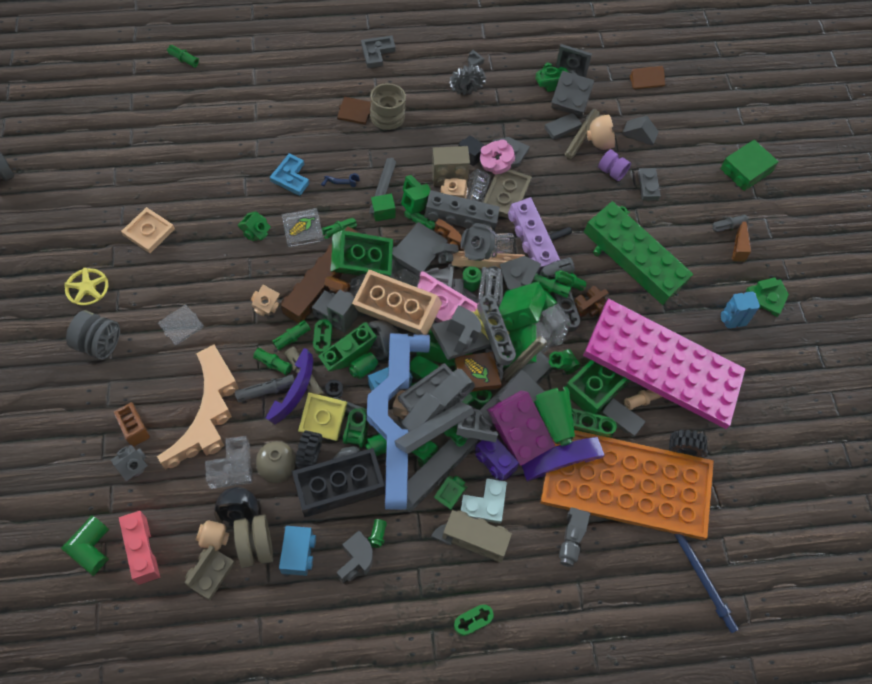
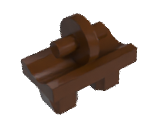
[574,286,609,319]

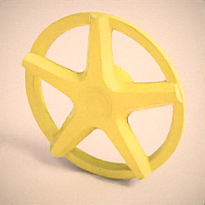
[65,268,108,306]

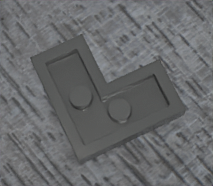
[361,36,396,68]

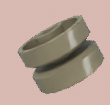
[234,514,274,568]

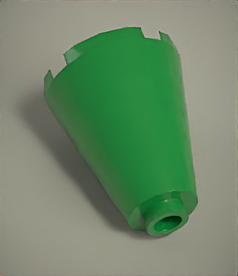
[532,387,575,446]

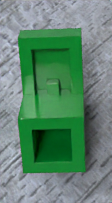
[401,175,430,214]

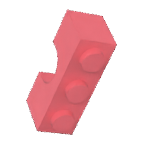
[119,511,160,585]

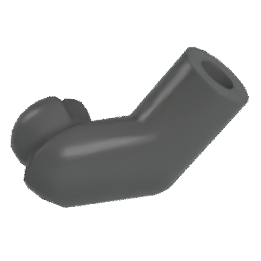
[331,446,360,460]

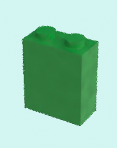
[720,140,779,191]
[499,281,547,331]

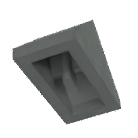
[622,115,659,146]

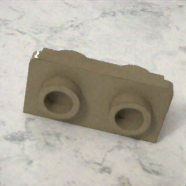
[185,545,235,600]

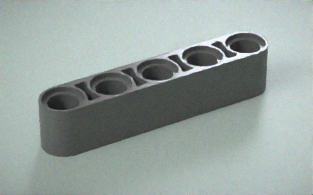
[399,369,475,432]

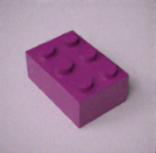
[487,390,555,466]

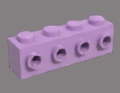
[508,198,560,274]

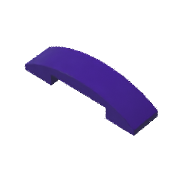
[266,348,313,424]
[522,437,605,482]

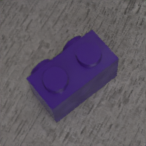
[475,439,519,481]

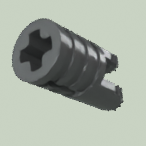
[539,257,575,279]

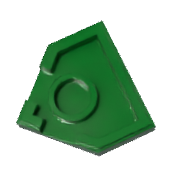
[535,62,568,92]
[746,278,789,317]

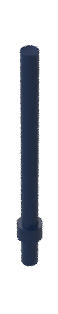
[674,534,739,634]

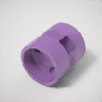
[598,149,631,181]

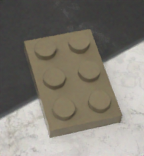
[483,169,532,219]

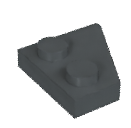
[456,409,498,442]

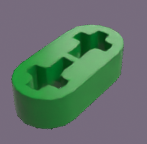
[313,319,333,355]
[454,604,494,637]

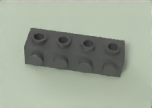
[424,190,500,231]

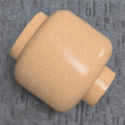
[196,520,229,551]

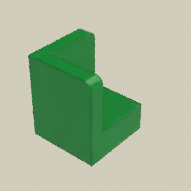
[371,194,396,222]

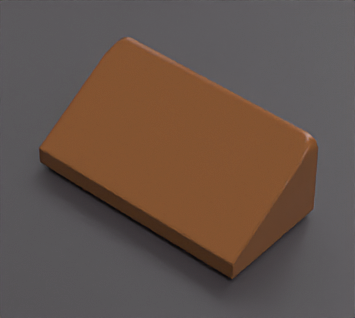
[630,66,665,89]

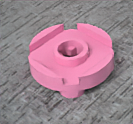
[480,139,515,174]

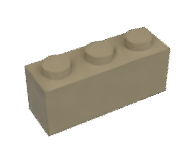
[442,510,512,563]

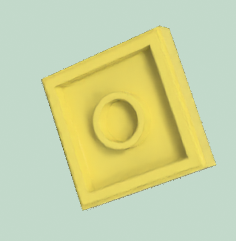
[298,392,348,441]

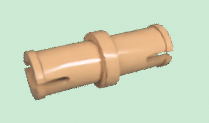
[624,390,662,410]

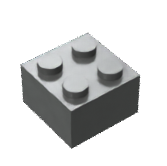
[551,71,594,117]

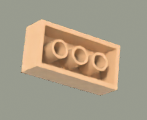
[352,270,442,335]

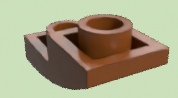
[435,219,464,251]
[324,276,350,293]

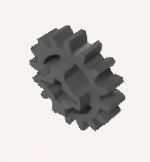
[449,65,486,95]

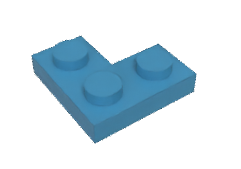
[270,153,309,196]

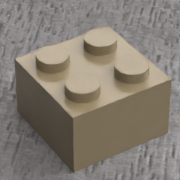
[432,146,470,187]

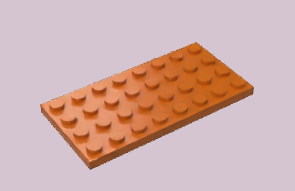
[540,430,714,540]

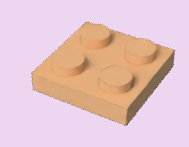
[121,207,175,253]

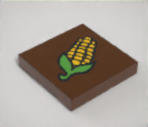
[454,352,501,392]

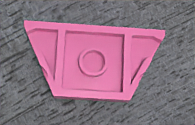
[417,271,478,323]

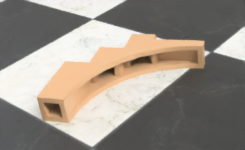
[157,345,239,470]

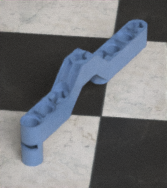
[367,333,430,510]

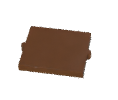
[337,97,371,125]

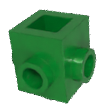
[237,211,271,241]

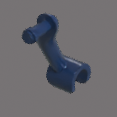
[321,173,360,187]

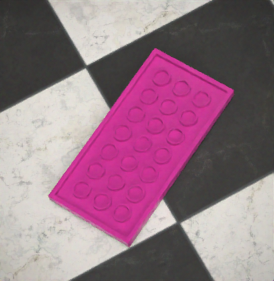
[583,299,745,429]

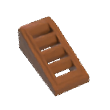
[732,222,751,262]
[114,402,150,447]

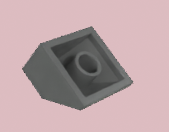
[556,44,592,78]

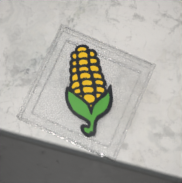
[282,208,324,247]

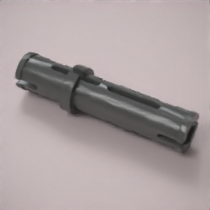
[235,374,294,403]

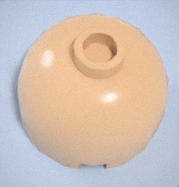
[587,114,615,150]

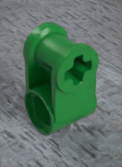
[343,408,369,448]

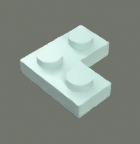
[461,479,507,524]

